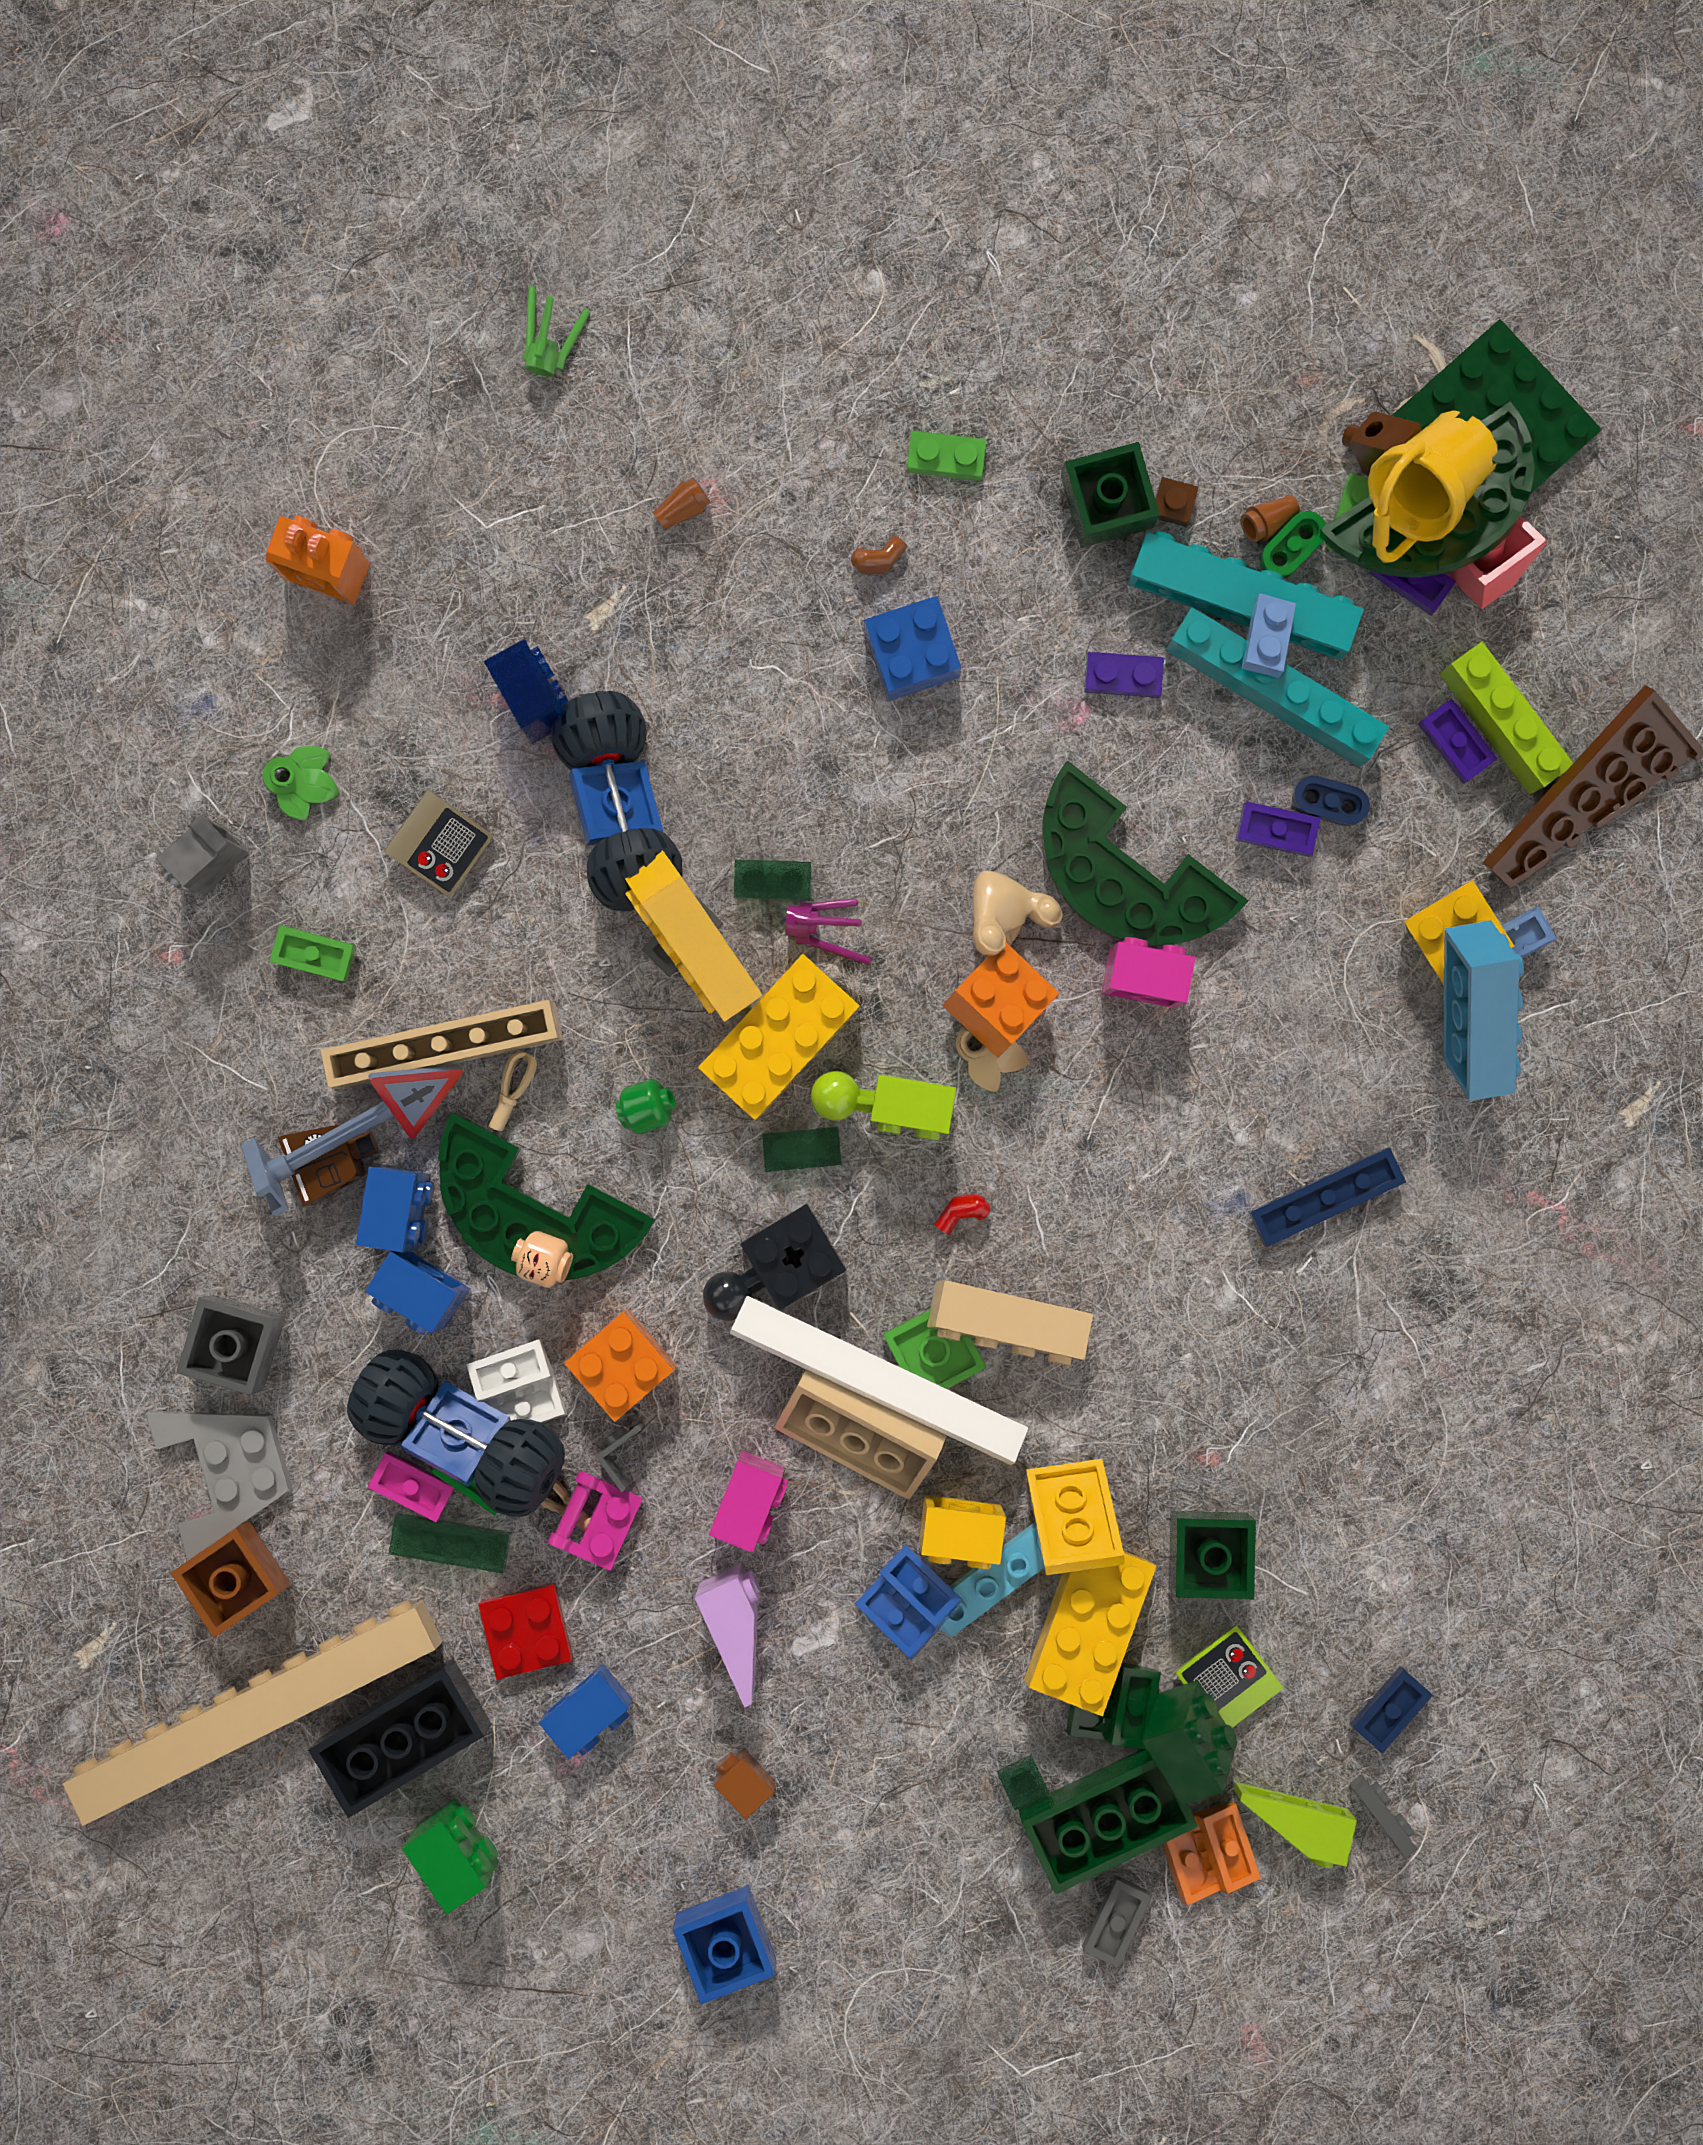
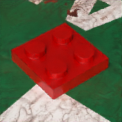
[478,1582,574,1680]

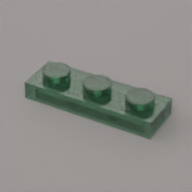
[388,1513,512,1574]

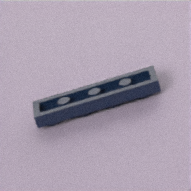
[1248,1147,1406,1247]

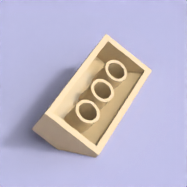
[774,1369,947,1500]

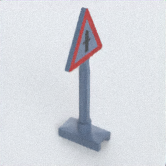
[241,1065,463,1217]

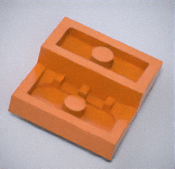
[1162,1802,1261,1906]

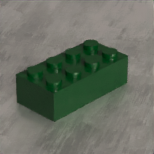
[1018,1749,1198,1895]

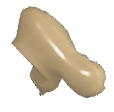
[972,871,1063,956]

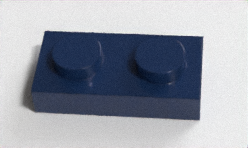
[1350,1666,1433,1754]

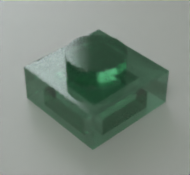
[997,1754,1050,1810]

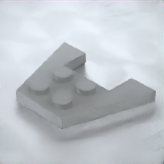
[146,1411,293,1560]

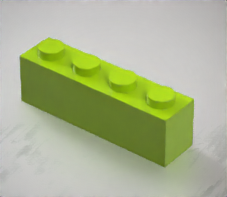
[1439,641,1573,795]

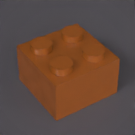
[171,1520,291,1638]

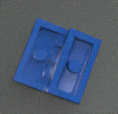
[855,1545,962,1660]

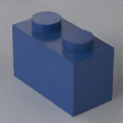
[539,1664,632,1760]

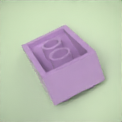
[695,1563,761,1708]

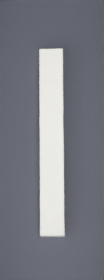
[730,1296,1028,1465]

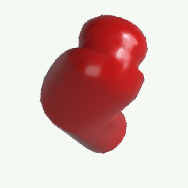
[934,1194,991,1235]

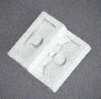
[466,1339,568,1423]

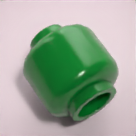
[616,1079,676,1134]

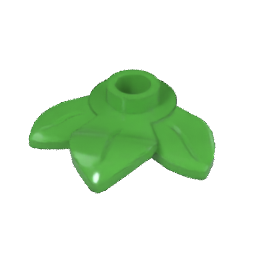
[262,746,339,821]

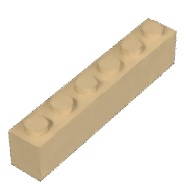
[320,1000,563,1089]

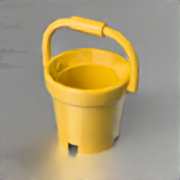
[1367,411,1498,563]

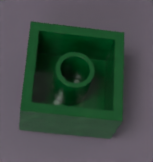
[1060,442,1160,548]
[1169,1511,1256,1600]
[1142,1680,1237,1805]

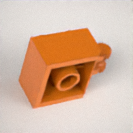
[266,515,370,606]

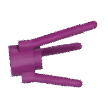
[785,899,871,965]

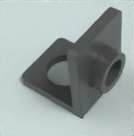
[595,1421,645,1492]

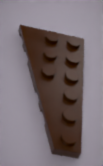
[1483,685,1703,889]

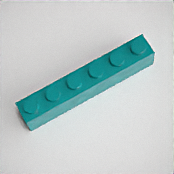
[1127,531,1364,660]
[1165,607,1390,768]

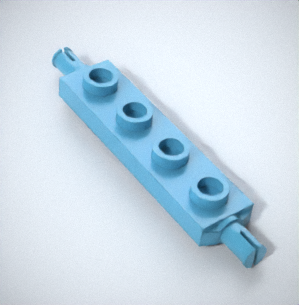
[940,1522,1044,1638]

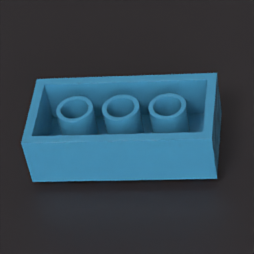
[1443,920,1524,1101]

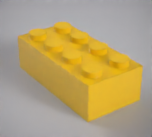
[625,850,763,1022]
[698,954,860,1121]
[1024,1551,1156,1717]

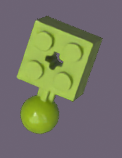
[811,1071,956,1141]

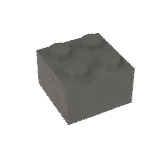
[176,1295,286,1395]

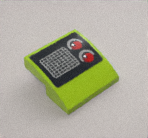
[1174,1624,1284,1728]

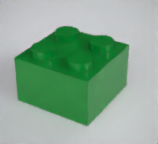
[401,1798,499,1915]

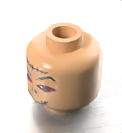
[511,1231,573,1288]

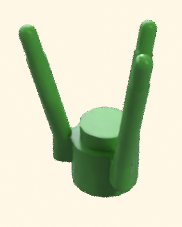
[523,286,590,377]

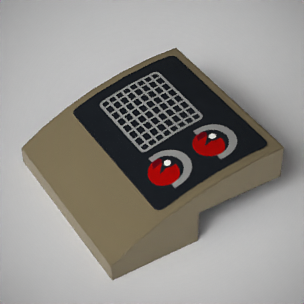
[383,789,494,898]

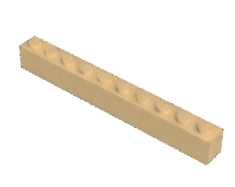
[63,1599,442,1826]

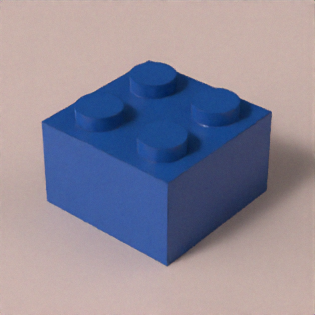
[864,596,961,702]
[356,1167,434,1253]
[365,1251,471,1335]
[673,1885,777,2004]

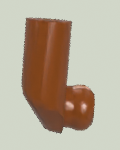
[851,535,908,575]

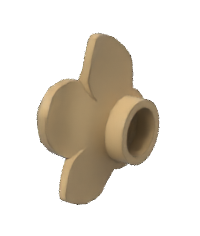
[955,1027,1029,1092]

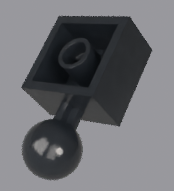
[703,1203,847,1321]

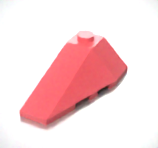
[1447,516,1547,609]

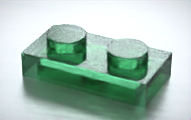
[733,859,812,902]
[762,1127,842,1172]

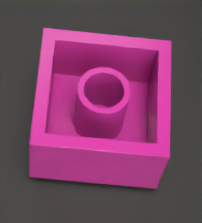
[1101,937,1196,1008]
[709,1450,788,1553]

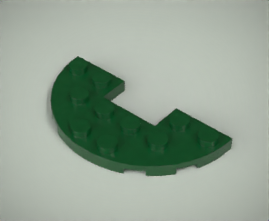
[1319,402,1535,577]
[1042,761,1249,946]
[438,1112,657,1281]

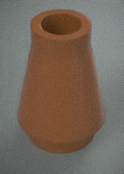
[652,477,711,531]
[1240,494,1300,542]

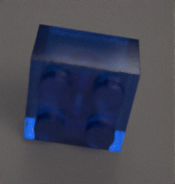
[484,639,569,744]

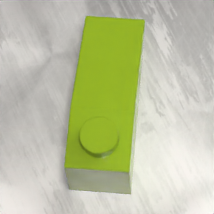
[1234,1782,1357,1868]

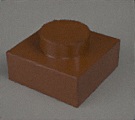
[1155,477,1198,527]

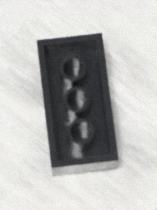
[308,1657,492,1818]

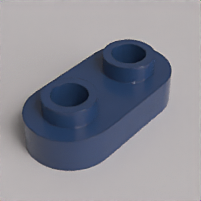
[1292,776,1370,826]

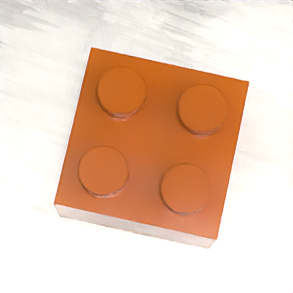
[942,942,1060,1058]
[564,1309,678,1422]

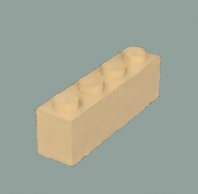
[927,1280,1093,1366]

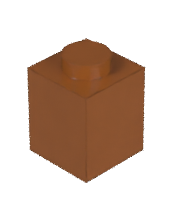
[714,1748,776,1820]

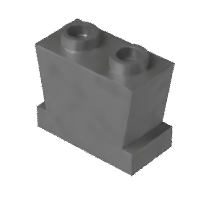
[156,815,249,896]

